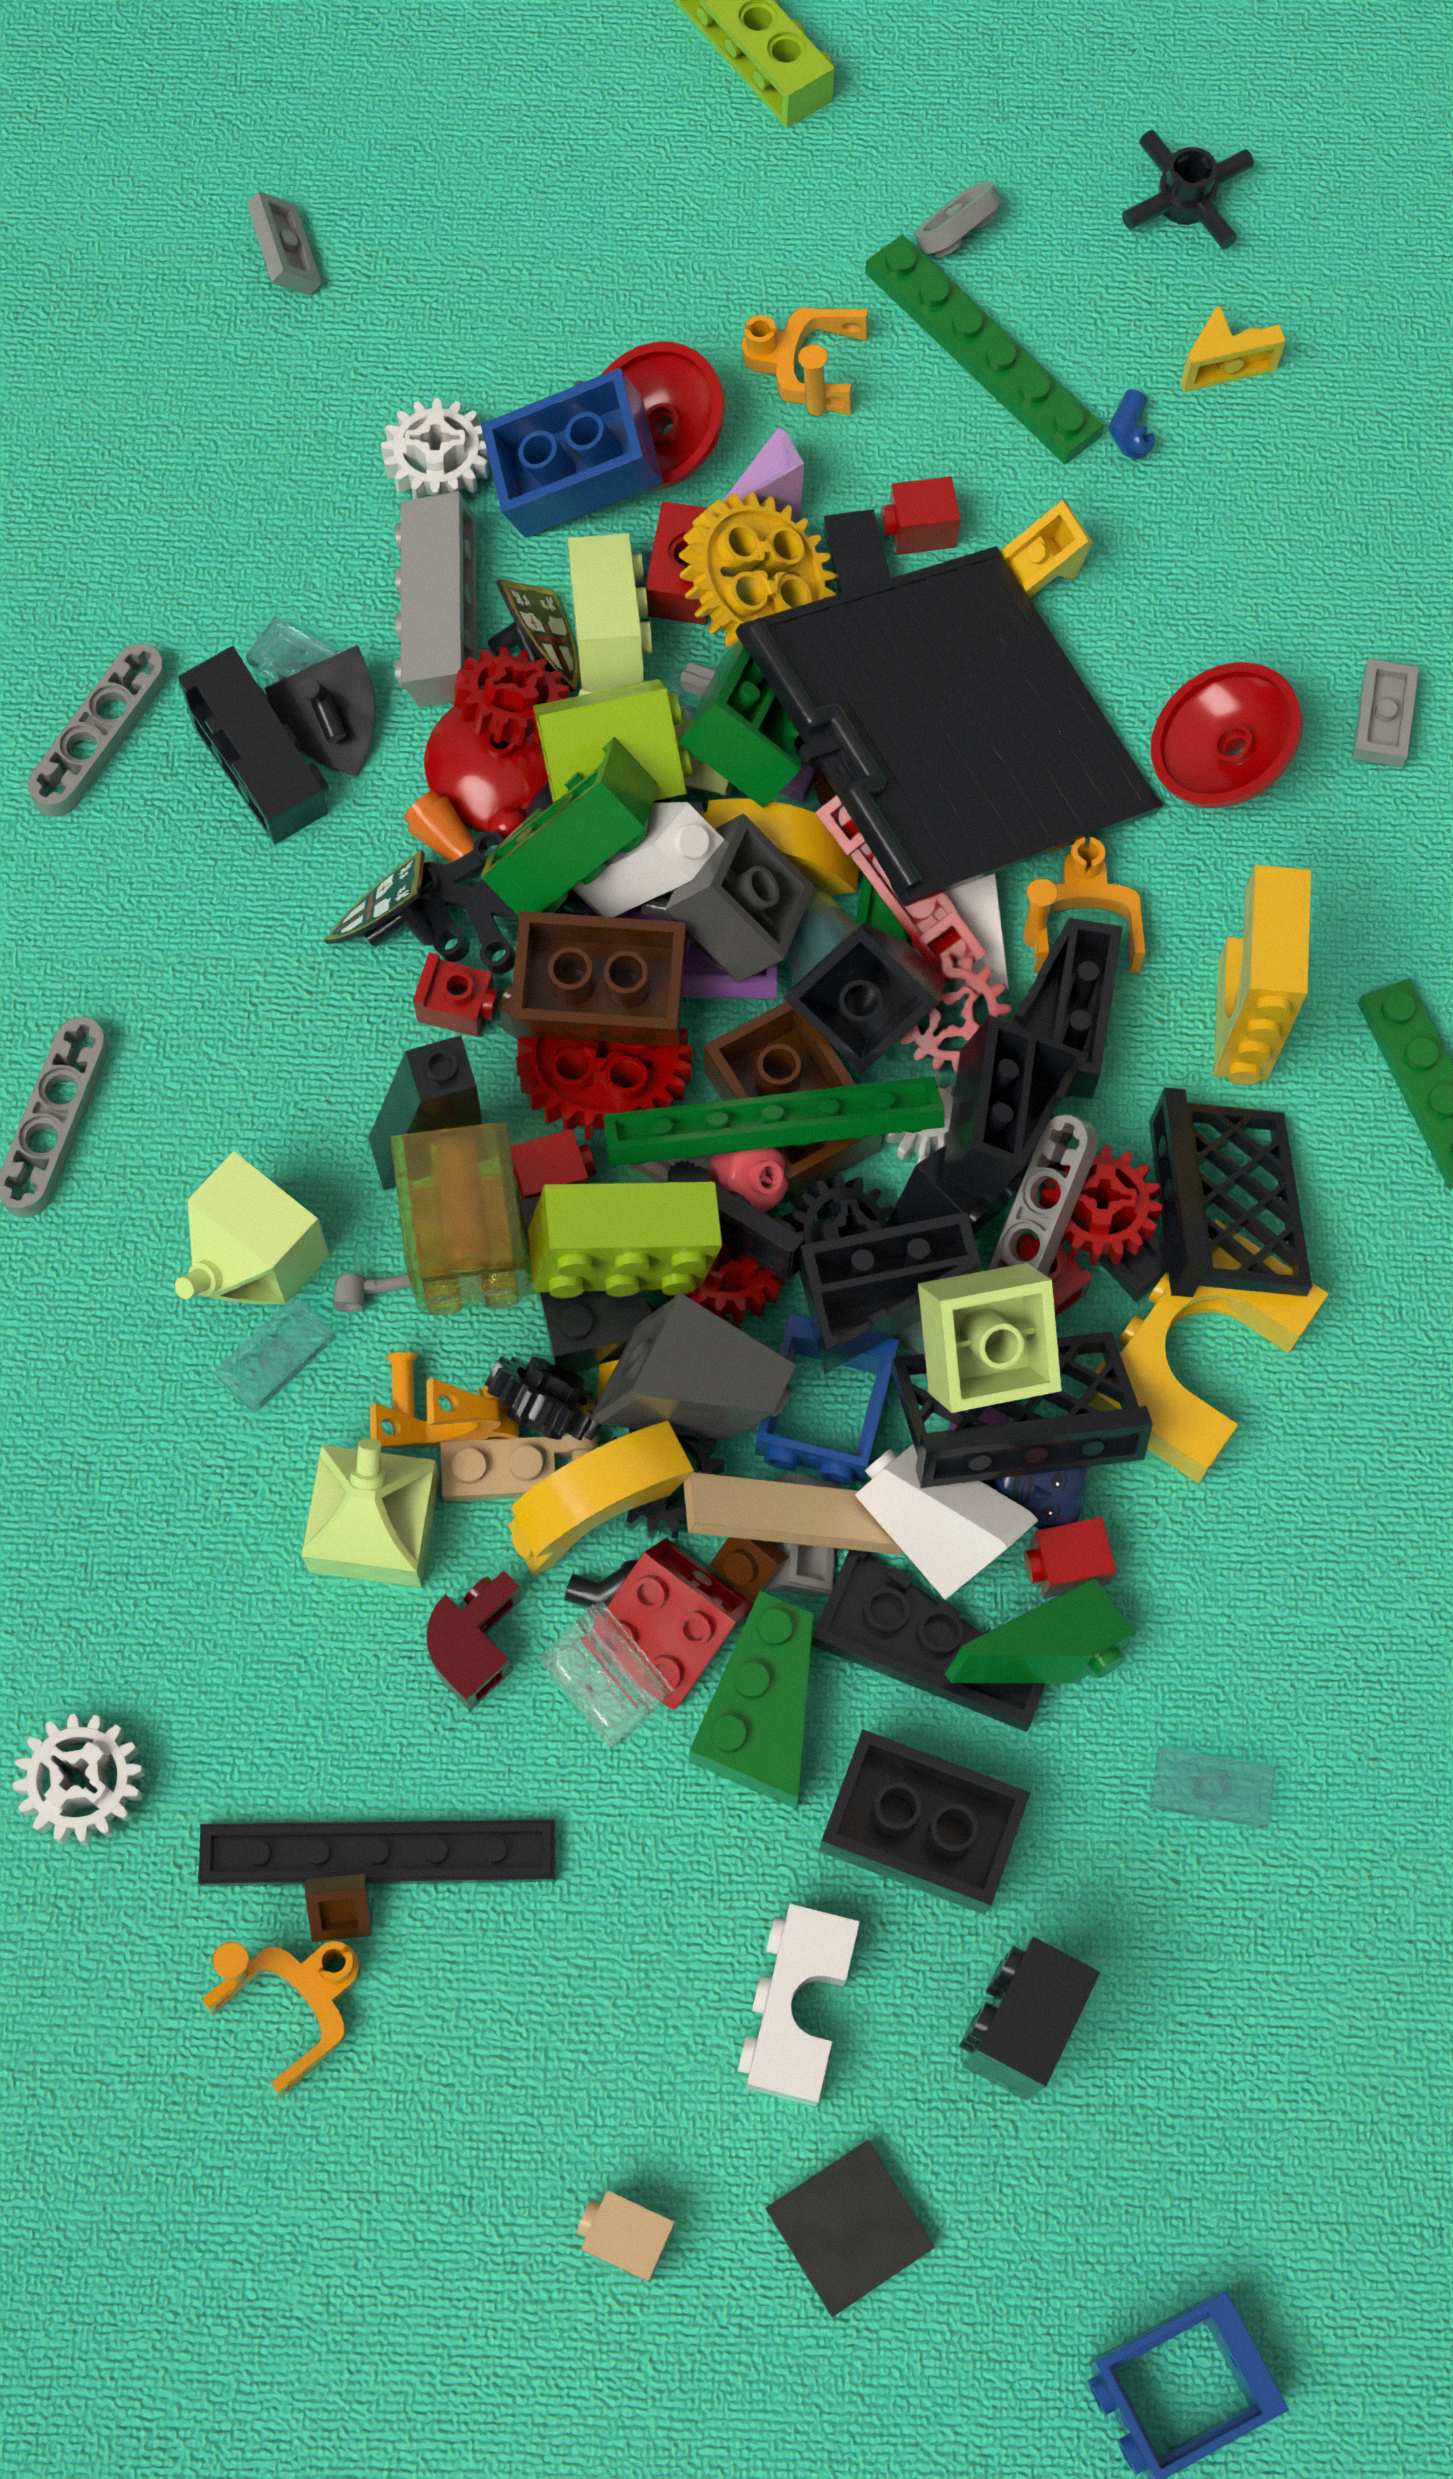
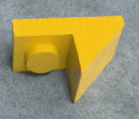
[1180,305,1286,393]
[1000,500,1093,599]

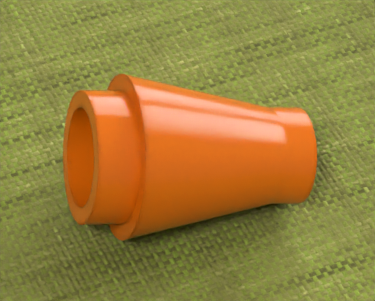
[403,790,474,863]

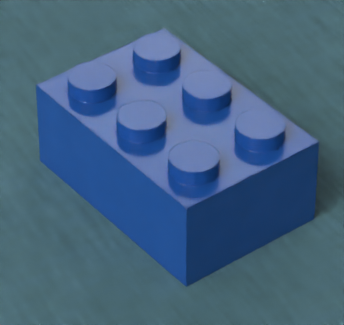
[481,368,664,538]

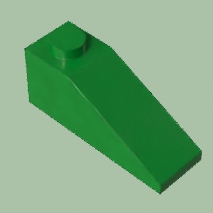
[945,1578,1136,1683]

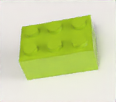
[528,1182,722,1298]

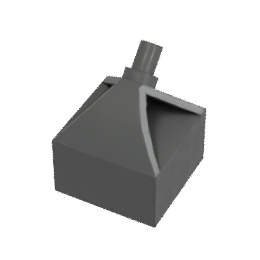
[641,813,815,982]

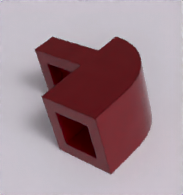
[427,1571,522,1711]

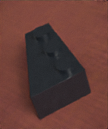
[799,1212,981,1374]

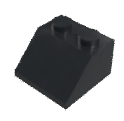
[783,923,945,1074]

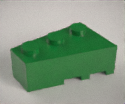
[679,617,801,808]
[481,737,658,916]

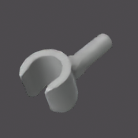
[333,1273,412,1312]

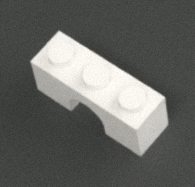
[738,1904,860,2107]

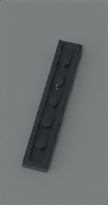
[198,1820,555,1887]

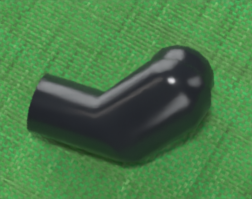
[564,1560,638,1612]

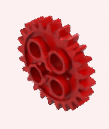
[516,1028,692,1140]

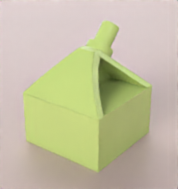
[175,1151,330,1304]
[918,1263,1062,1413]
[301,1438,440,1587]

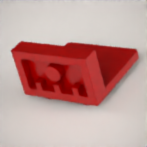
[586,1538,753,1709]

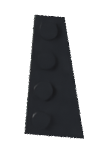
[811,1550,1046,1732]

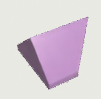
[723,427,804,522]

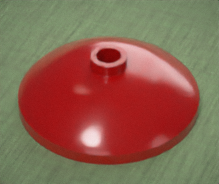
[601,342,726,492]
[1151,662,1304,808]
[424,703,548,833]

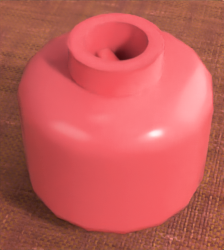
[707,1147,789,1212]

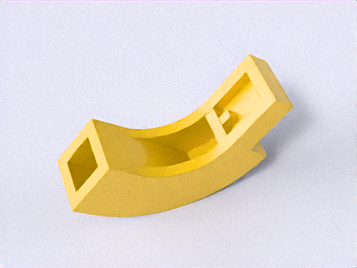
[699,799,859,898]
[508,1420,694,1575]

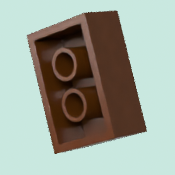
[510,911,687,1047]
[703,1002,882,1202]

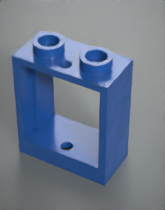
[755,1313,899,1484]
[1087,2291,1289,2479]

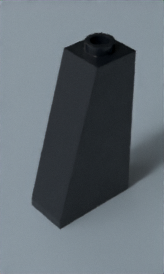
[368,1035,489,1190]

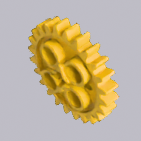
[679,492,837,648]

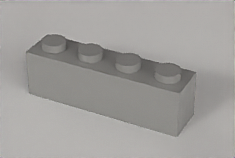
[395,491,477,707]

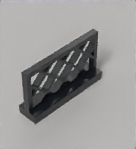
[1149,1087,1312,1298]
[891,1331,1153,1488]

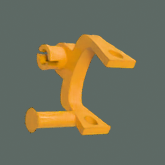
[742,307,869,416]
[1023,837,1146,974]
[370,1352,519,1449]
[202,1941,360,2098]

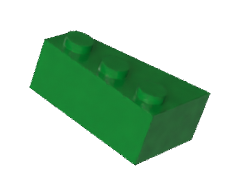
[689,1591,813,1809]

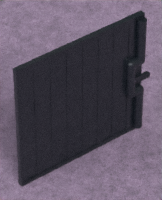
[735,546,1163,907]

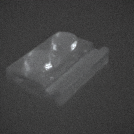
[538,1602,675,1748]

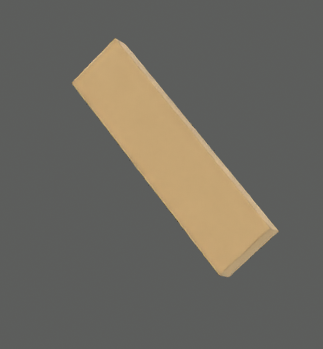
[683,1472,903,1555]

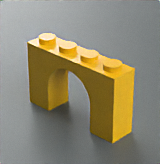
[1213,865,1311,1085]
[1089,1219,1329,1484]

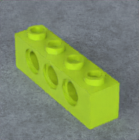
[674,0,836,128]

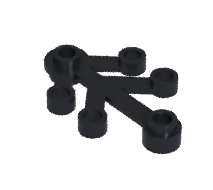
[414,831,589,974]

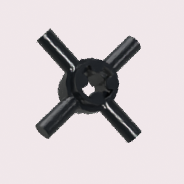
[1122,130,1254,249]

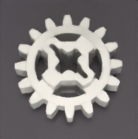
[381,398,490,499]
[12,1714,146,1845]

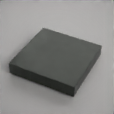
[765,2140,935,2317]

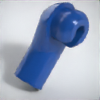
[1109,389,1155,459]

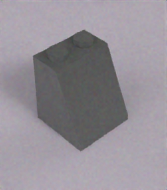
[590,1293,796,1441]

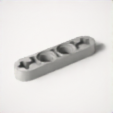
[28,644,166,817]
[0,1017,109,1218]
[987,1114,1099,1276]

